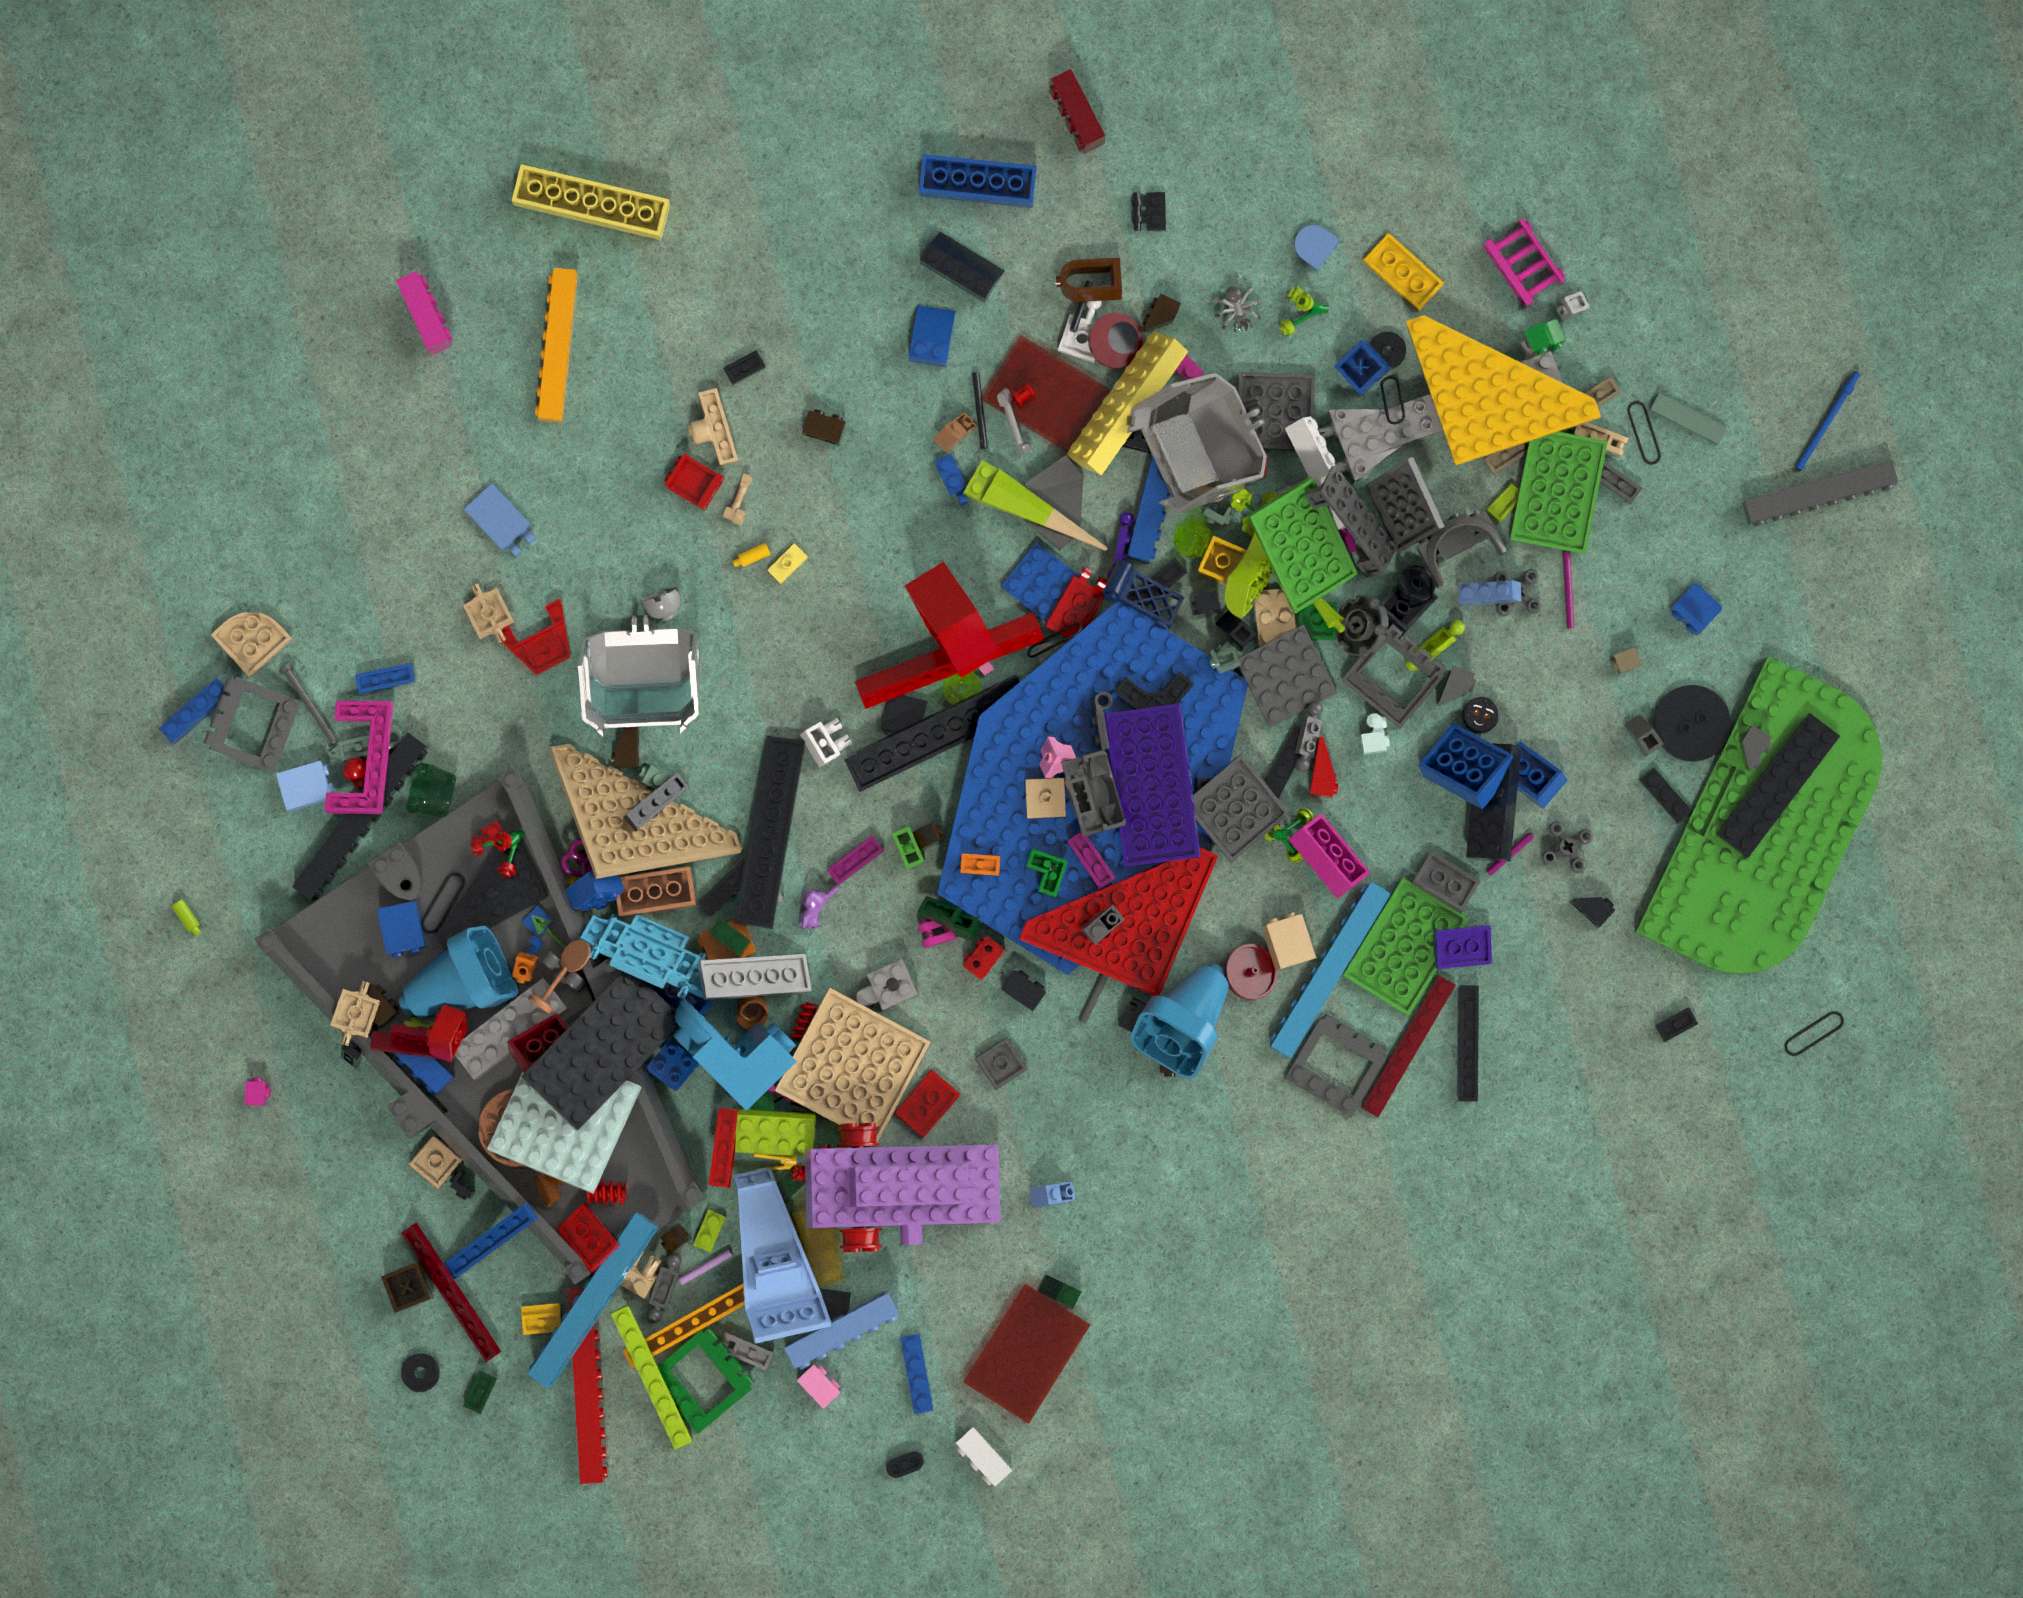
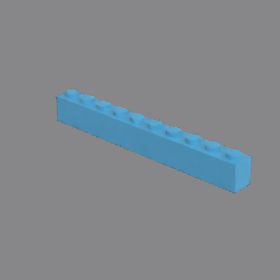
[1270,882,1391,1059]
[528,1213,660,1388]

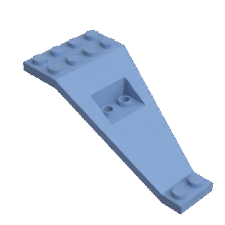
[733,1167,831,1343]

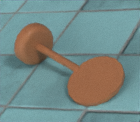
[527,940,591,1014]

